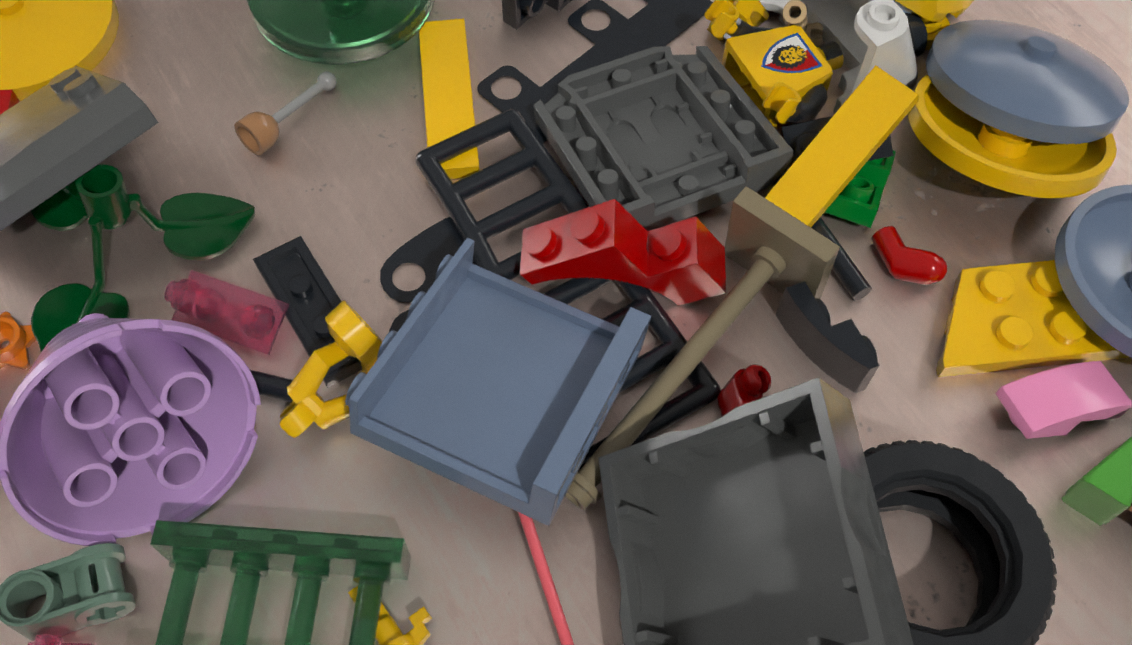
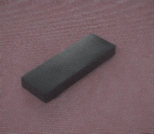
[253,236,362,388]

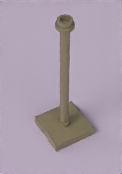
[565,186,840,510]

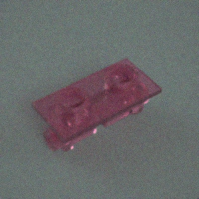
[164,270,289,355]

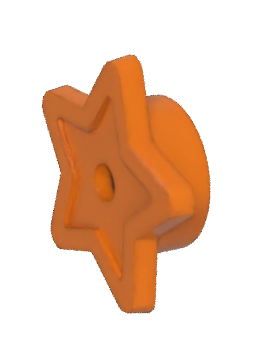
[0,311,36,369]

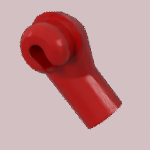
[871,226,947,285]
[718,364,772,417]

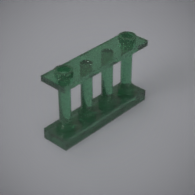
[150,520,411,645]

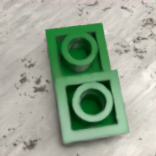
[825,150,896,228]

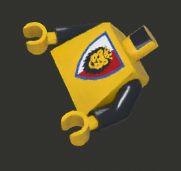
[704,0,844,130]

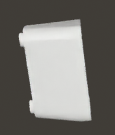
[759,0,918,113]

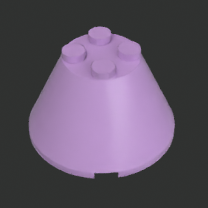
[0,313,261,546]

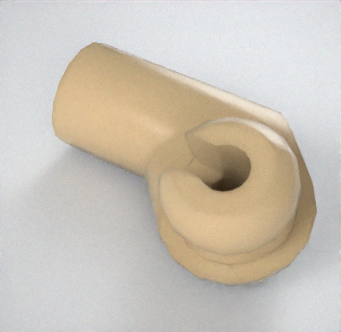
[783,0,823,47]

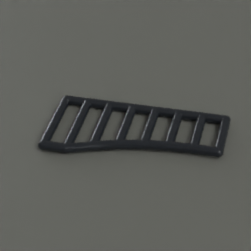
[415,109,721,471]

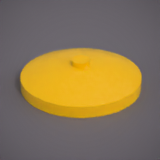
[0,0,119,101]
[908,74,1117,198]

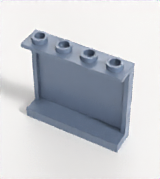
[345,238,651,526]

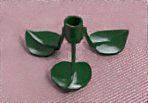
[31,164,255,352]

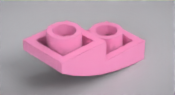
[995,361,1132,439]

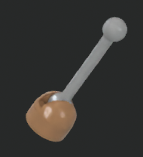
[234,71,337,156]

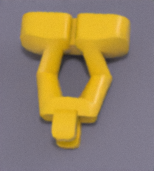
[280,300,383,438]

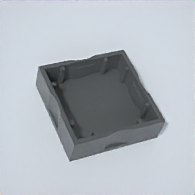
[598,377,914,645]

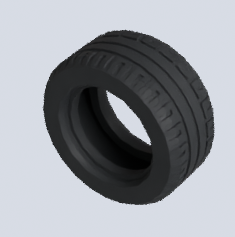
[864,440,1057,645]

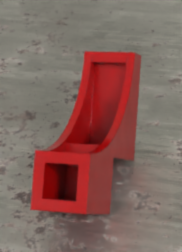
[520,199,726,306]

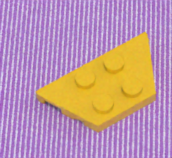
[936,260,1130,378]

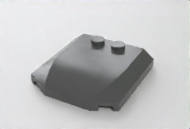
[533,46,793,231]
[0,66,159,231]

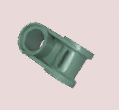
[0,543,136,642]

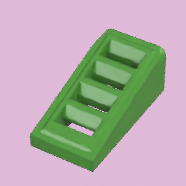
[1062,437,1132,526]

